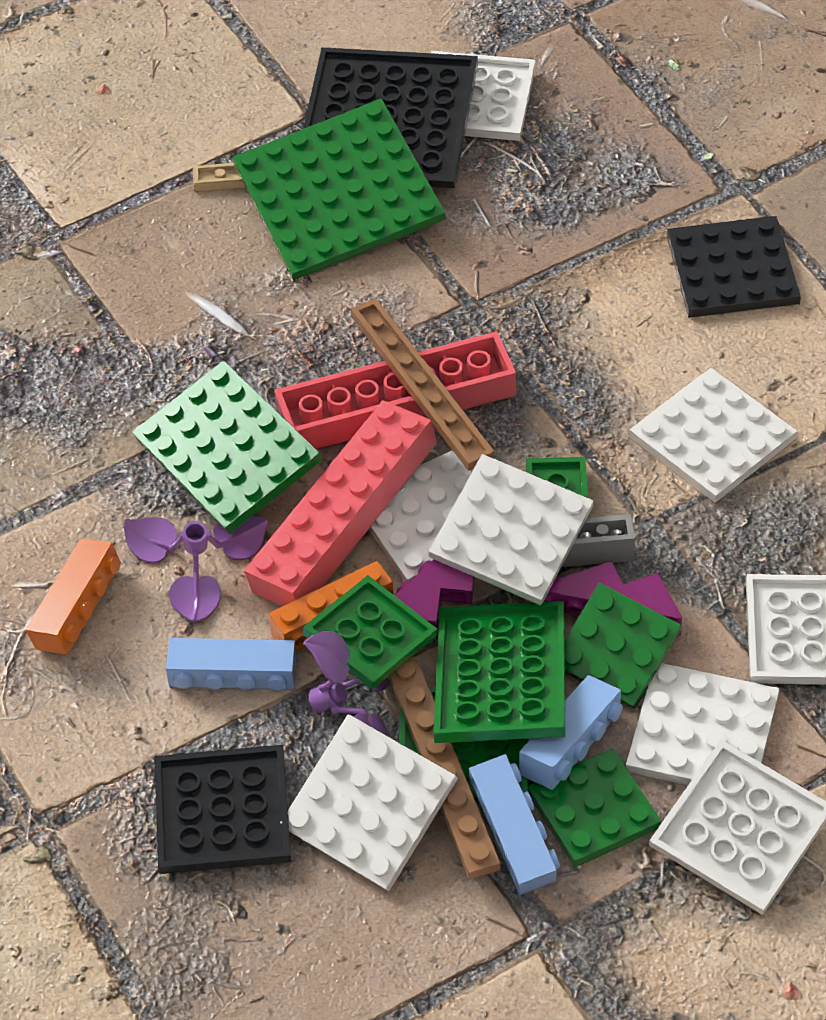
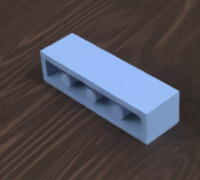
[166,638,297,691]
[519,675,623,790]
[469,754,560,896]

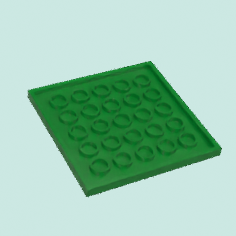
[232,98,446,280]

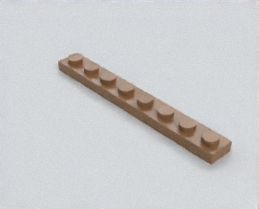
[351,298,494,471]
[388,656,500,880]

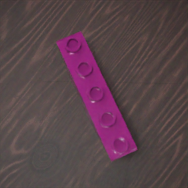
[395,559,475,629]
[543,561,682,637]

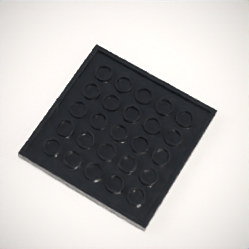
[303,47,478,188]

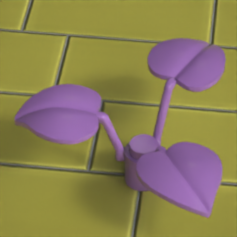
[124,516,268,622]
[303,631,390,737]

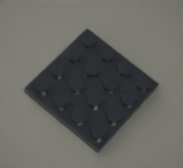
[667,216,801,318]
[154,745,291,874]

